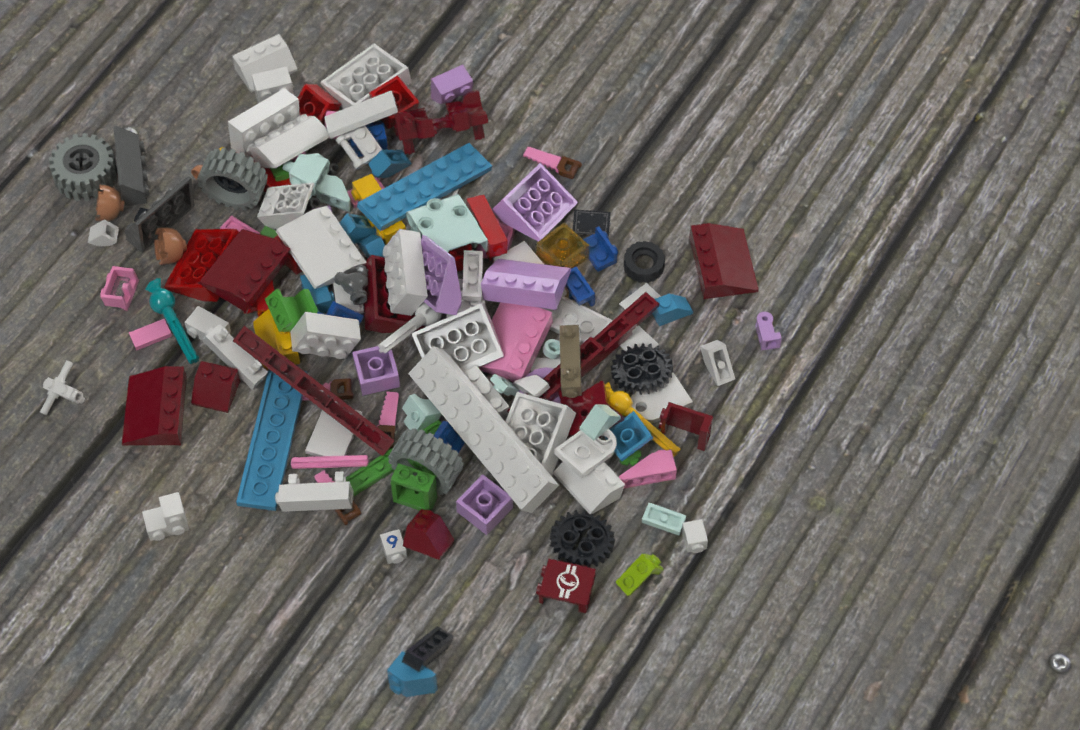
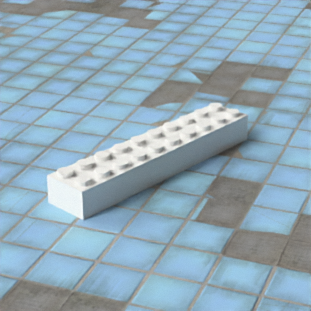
[408,346,559,513]

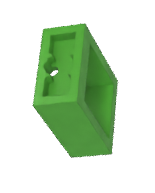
[391,463,437,511]

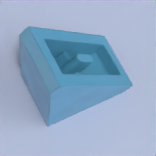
[357,234,385,259]

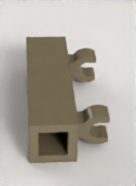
[559,325,582,398]

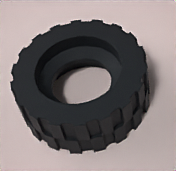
[624,241,665,283]

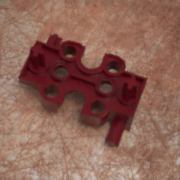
[394,90,488,154]

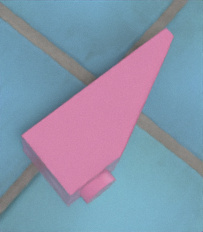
[618,450,677,488]

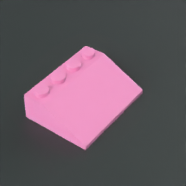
[478,302,553,382]

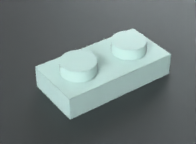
[490,374,519,396]
[642,503,686,535]

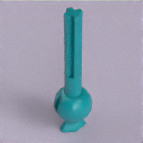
[145,278,199,364]

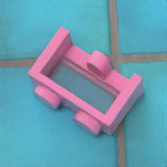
[100,266,139,311]

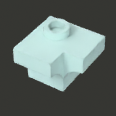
[402,394,442,432]

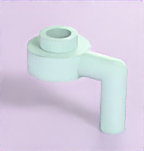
[543,339,560,359]

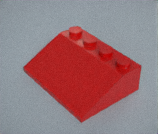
[163,229,239,302]

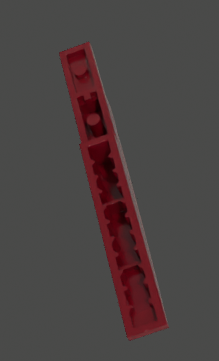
[507,292,659,413]
[233,326,395,456]

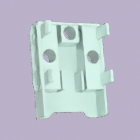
[406,194,488,252]

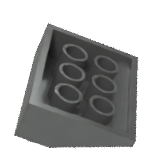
[125,176,194,253]

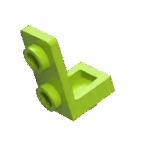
[616,553,664,596]

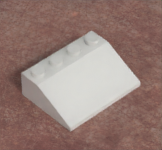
[321,44,412,109]
[275,206,367,289]
[411,303,504,372]
[505,392,576,476]

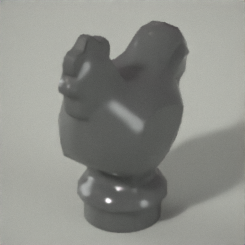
[334,265,368,305]

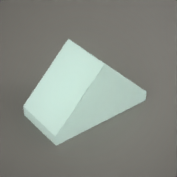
[580,404,621,441]

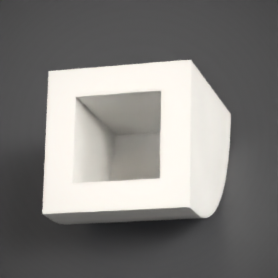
[88,220,119,246]

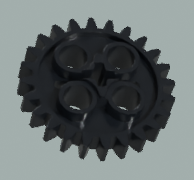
[611,343,673,395]
[549,510,615,567]

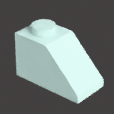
[316,174,352,212]

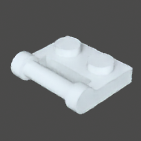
[336,126,382,170]

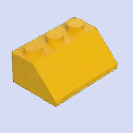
[253,309,300,370]

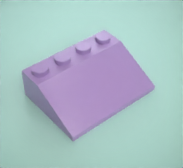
[492,163,578,242]
[421,235,462,315]
[481,259,571,310]

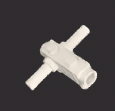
[40,360,85,415]

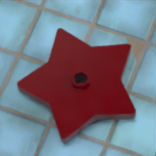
[559,381,624,439]

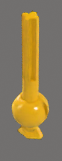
[605,382,681,458]

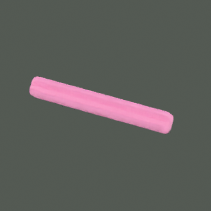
[291,455,369,469]

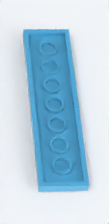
[357,143,492,231]
[236,369,308,511]

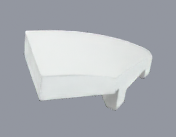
[513,375,550,398]

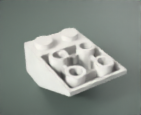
[257,183,314,229]

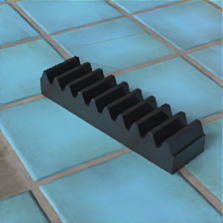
[402,626,455,673]

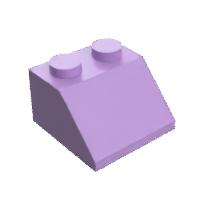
[431,65,473,104]

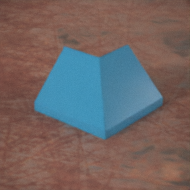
[604,411,653,461]

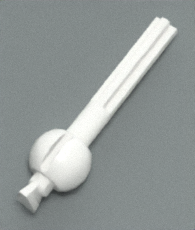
[378,302,441,354]

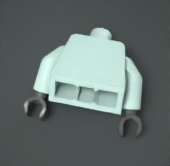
[283,153,339,211]

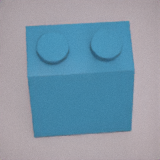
[387,651,438,697]

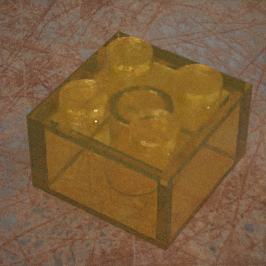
[537,222,589,269]

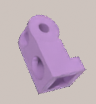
[756,312,782,351]

